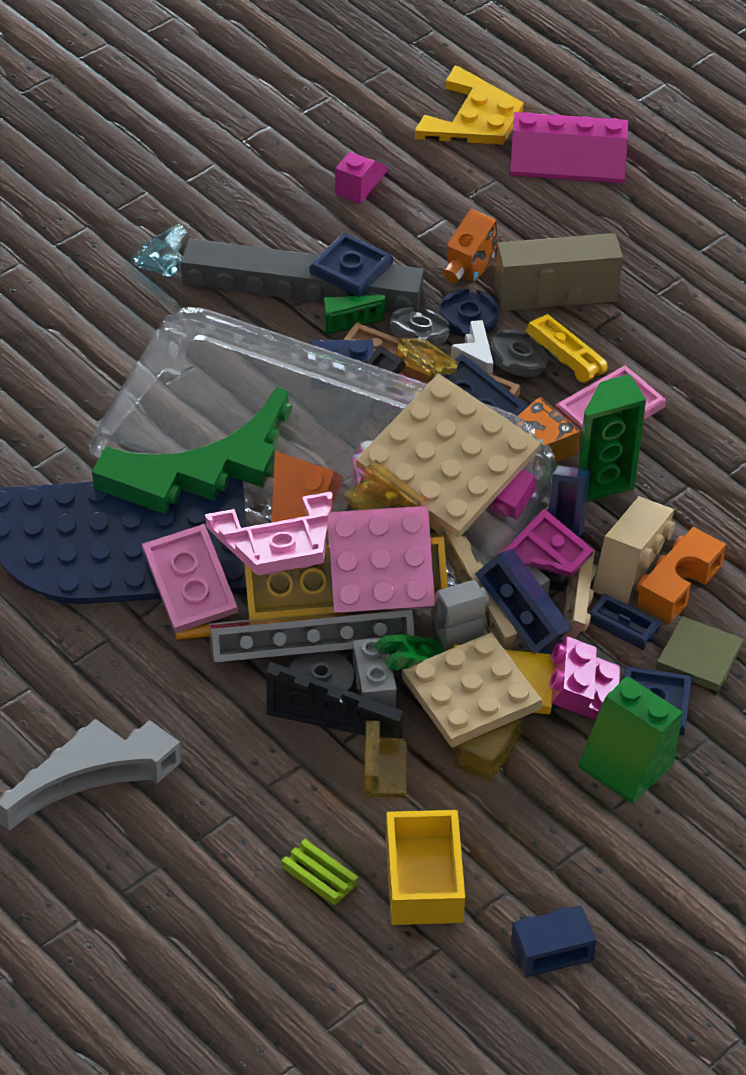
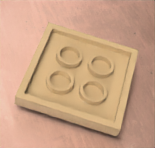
[402,632,542,748]

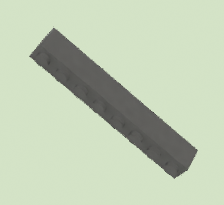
[181,238,424,312]

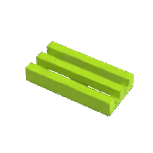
[281,839,358,906]

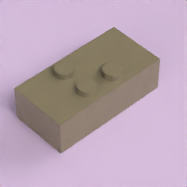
[494,233,623,311]

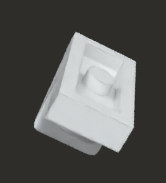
[451,320,493,374]

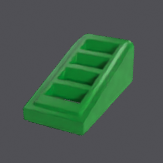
[324,295,385,334]

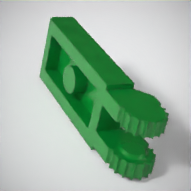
[374,634,445,671]

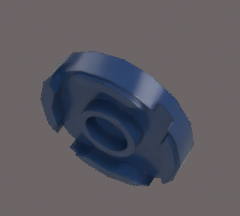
[439,289,499,337]

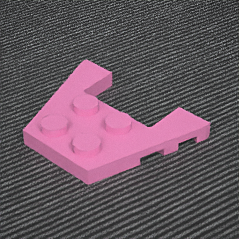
[205,492,333,575]

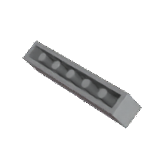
[208,609,414,662]

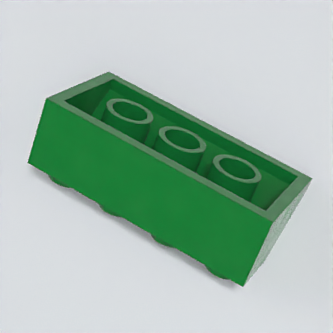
[578,374,646,502]

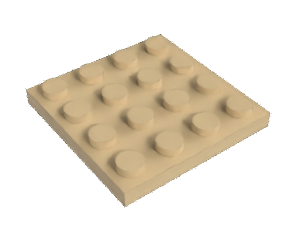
[356,373,541,537]

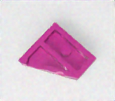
[503,509,594,577]

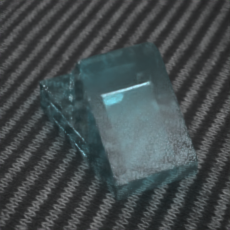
[130,223,187,276]

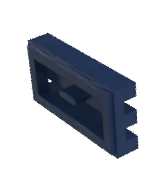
[588,593,661,650]

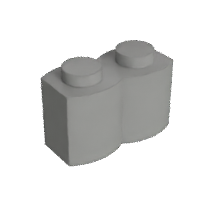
[434,579,489,650]

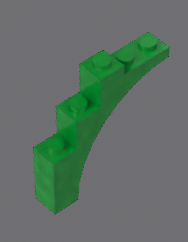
[92,386,292,514]

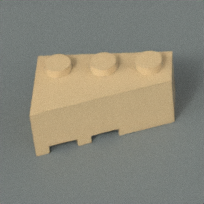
[592,496,675,605]

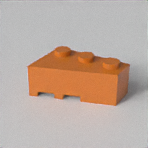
[272,451,343,522]

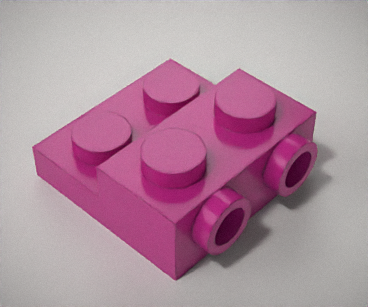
[549,636,620,720]

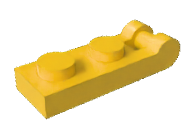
[525,314,607,383]

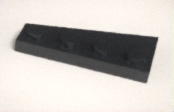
[266,662,403,743]

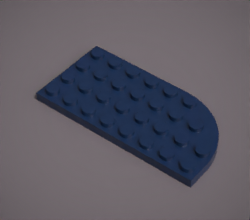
[0,477,247,604]

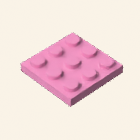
[327,506,435,614]

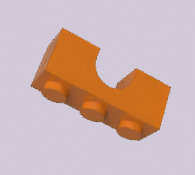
[636,527,726,624]

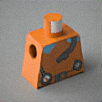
[443,209,498,283]
[511,397,580,469]

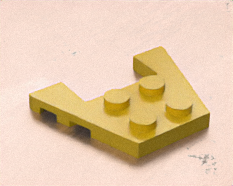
[415,66,524,145]

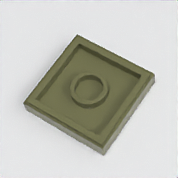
[656,616,744,692]

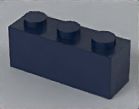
[475,549,573,654]

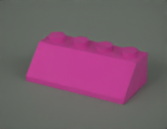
[510,112,628,183]

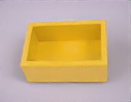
[385,810,465,925]

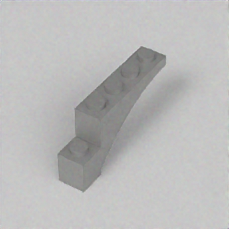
[0,719,181,831]

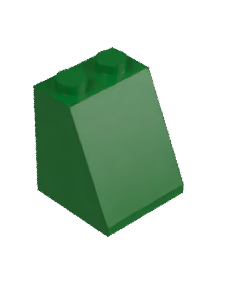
[578,676,683,804]

